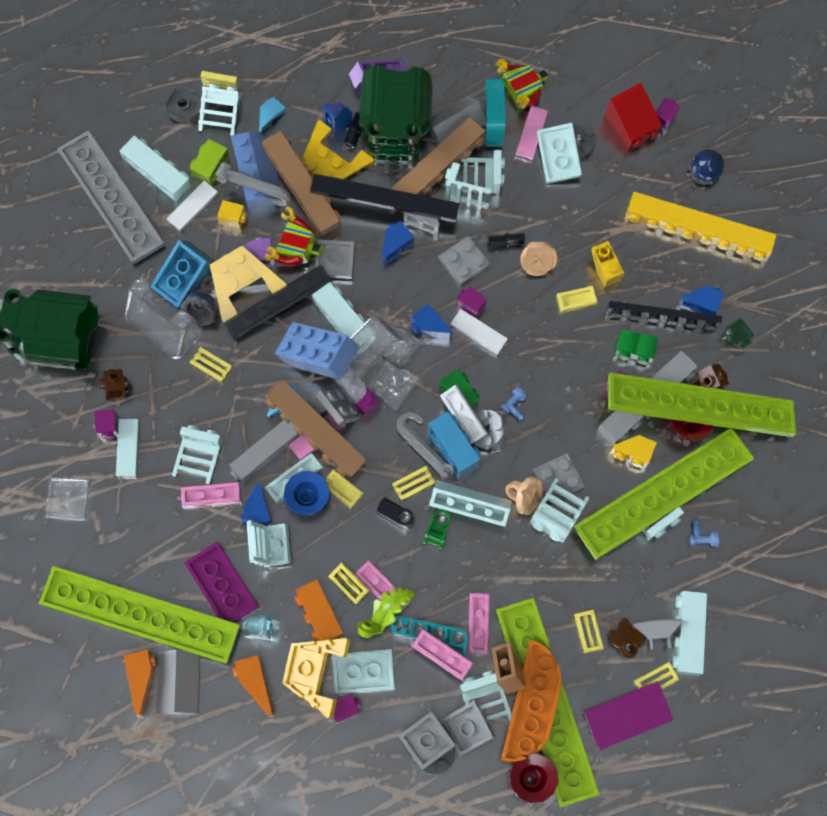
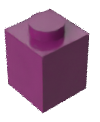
[656,98,681,131]
[457,286,487,318]
[352,387,380,419]
[94,409,118,440]
[334,694,361,724]

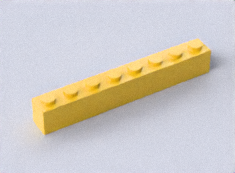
[625,192,777,261]

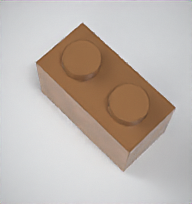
[491,642,525,694]

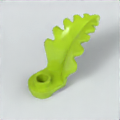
[357,587,415,638]

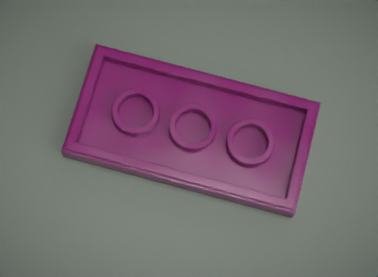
[184,541,259,623]
[583,681,674,751]

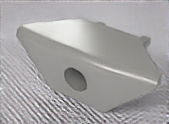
[633,619,682,650]

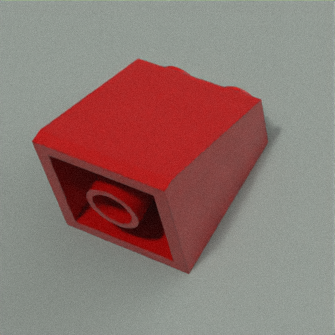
[605,82,662,150]

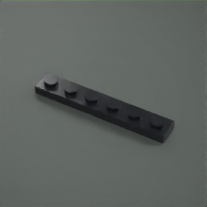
[225,265,331,340]
[606,301,722,330]

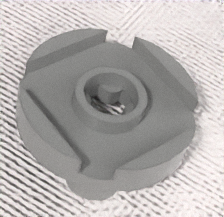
[474,410,507,449]

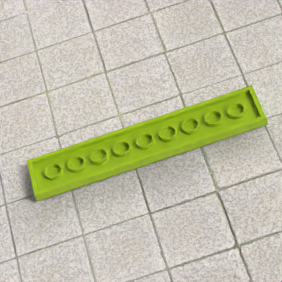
[608,372,796,437]
[573,428,754,560]
[39,566,241,664]
[495,598,600,807]

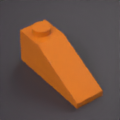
[123,649,157,717]
[232,655,274,717]

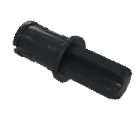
[343,112,361,149]
[488,233,525,247]

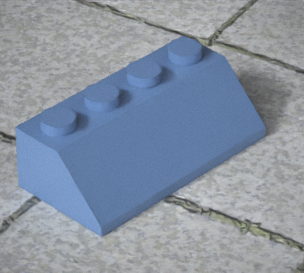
[231,132,281,210]

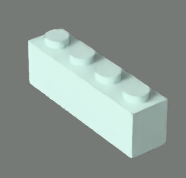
[119,136,191,202]
[312,282,377,357]
[429,480,512,527]
[672,591,707,676]

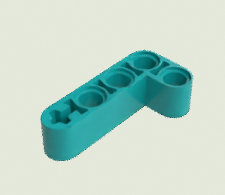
[485,78,505,147]
[391,616,468,656]

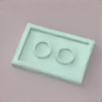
[536,123,583,184]
[332,649,395,695]

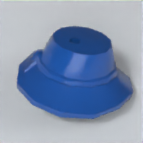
[283,471,329,515]

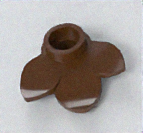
[609,618,646,658]

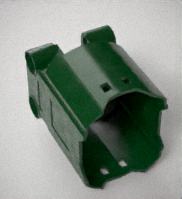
[359,65,433,163]
[0,289,98,371]

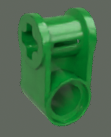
[423,509,450,549]

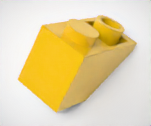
[591,241,624,288]
[610,435,657,468]

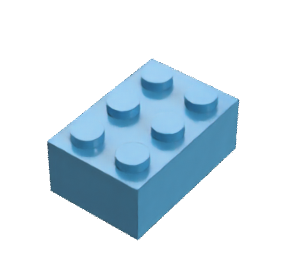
[428,411,481,480]

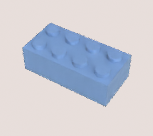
[275,322,359,380]

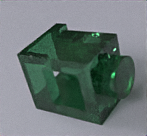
[722,318,755,350]

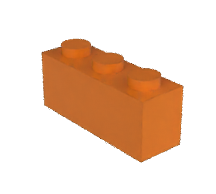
[294,580,344,641]

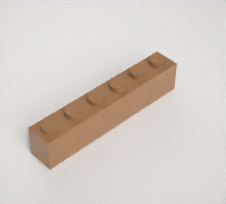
[391,117,485,196]
[262,131,341,237]
[264,379,367,477]

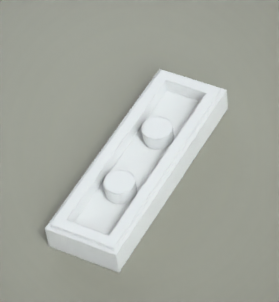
[167,181,218,232]
[450,309,508,355]
[440,385,488,444]

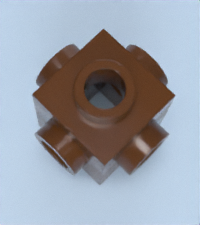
[696,364,729,390]
[99,369,128,401]

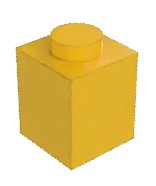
[217,200,247,229]

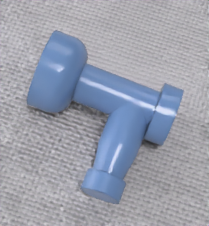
[499,387,527,421]
[689,520,719,547]

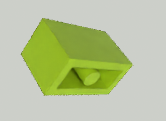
[190,139,229,186]

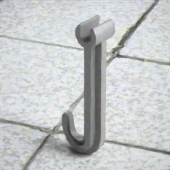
[216,163,291,207]
[396,412,454,481]

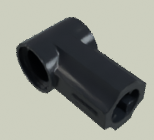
[376,497,415,529]

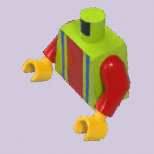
[495,58,548,109]
[265,207,323,267]

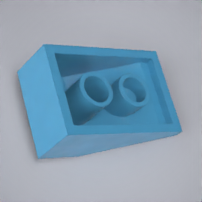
[150,240,215,308]

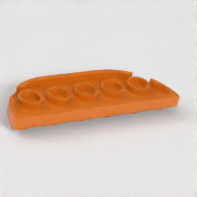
[501,639,562,762]

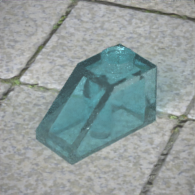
[242,615,272,640]

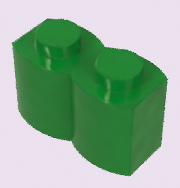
[615,330,658,365]

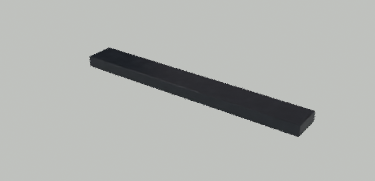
[310,174,460,222]

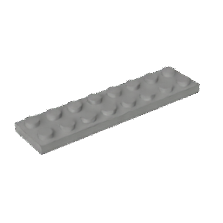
[57,130,165,265]

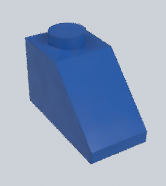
[323,102,353,136]
[382,220,414,265]
[678,286,724,315]
[410,304,453,339]
[241,483,272,526]

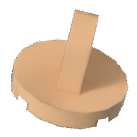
[520,241,558,276]
[505,476,544,515]

